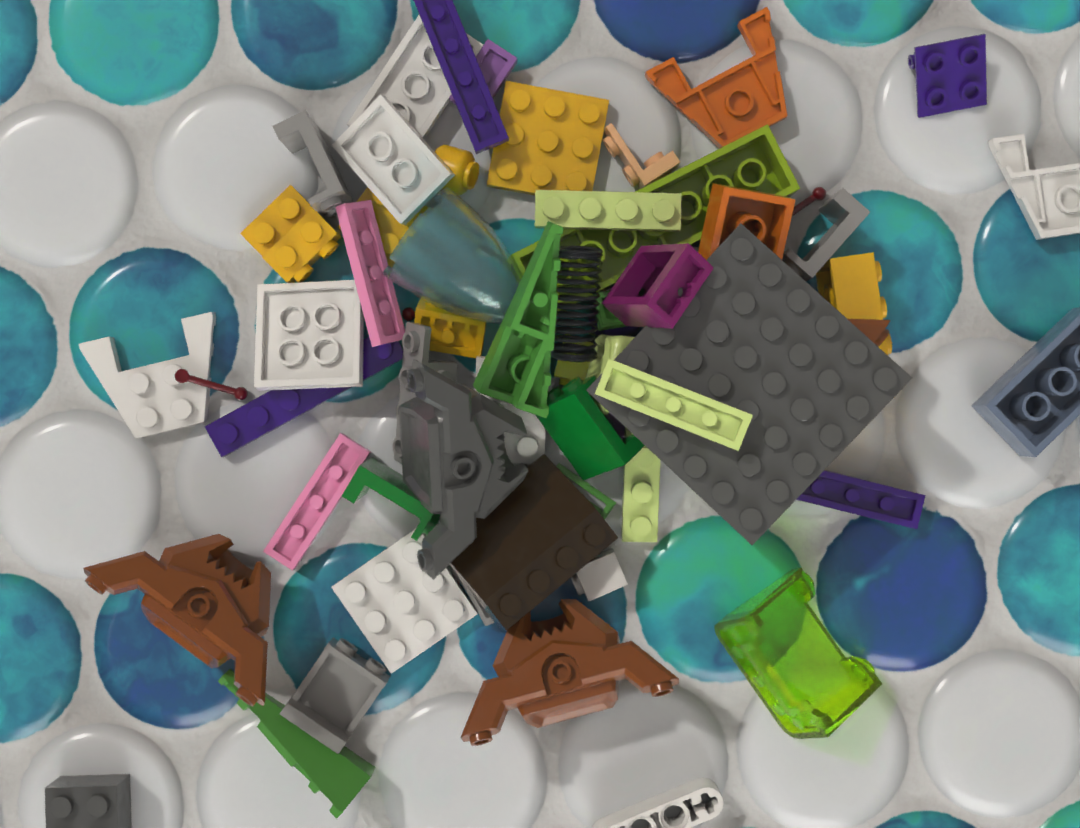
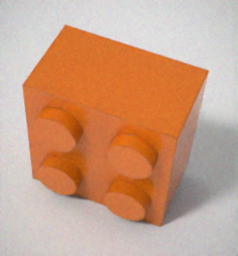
[698,183,795,260]

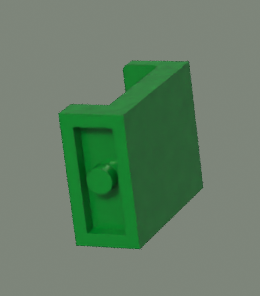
[536,375,645,481]
[342,457,440,541]

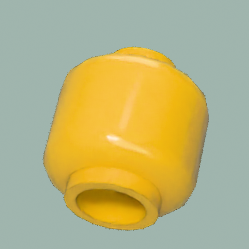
[435,144,479,195]

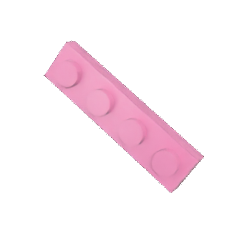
[335,200,405,347]
[263,433,371,571]

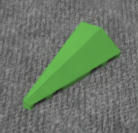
[473,221,564,419]
[218,668,376,819]

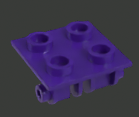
[908,34,987,118]

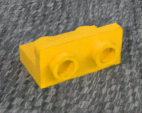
[414,294,490,358]

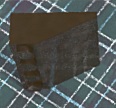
[449,454,618,631]

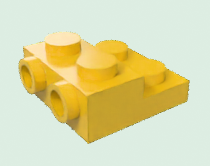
[240,184,342,283]

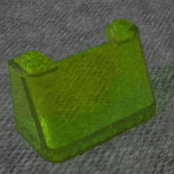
[714,567,882,739]

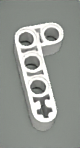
[592,777,724,828]

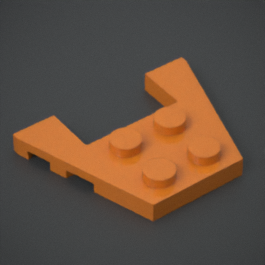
[645,7,788,149]

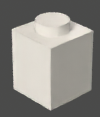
[571,548,628,601]

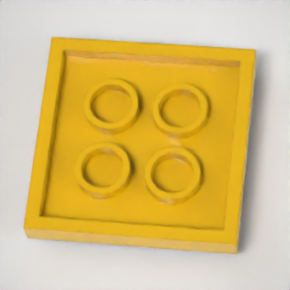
[487,81,609,196]

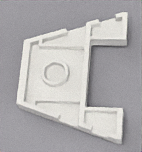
[988,134,1080,240]
[78,312,216,439]

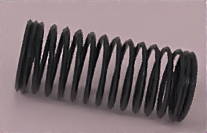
[551,246,603,362]

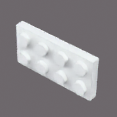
[347,15,483,140]

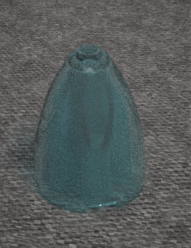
[383,187,523,324]

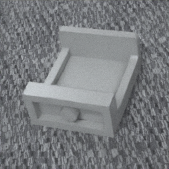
[272,110,354,218]
[782,188,870,281]
[280,637,391,754]

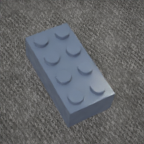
[971,307,1080,457]

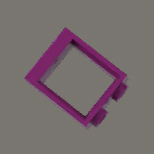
[601,243,714,329]

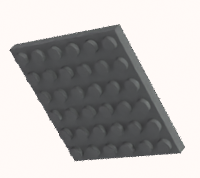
[586,223,912,545]

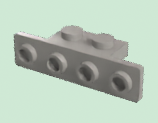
[393,322,458,463]

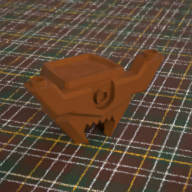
[83,534,271,707]
[460,599,679,746]

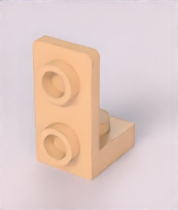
[603,123,680,189]

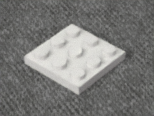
[254,280,364,391]
[331,529,478,674]

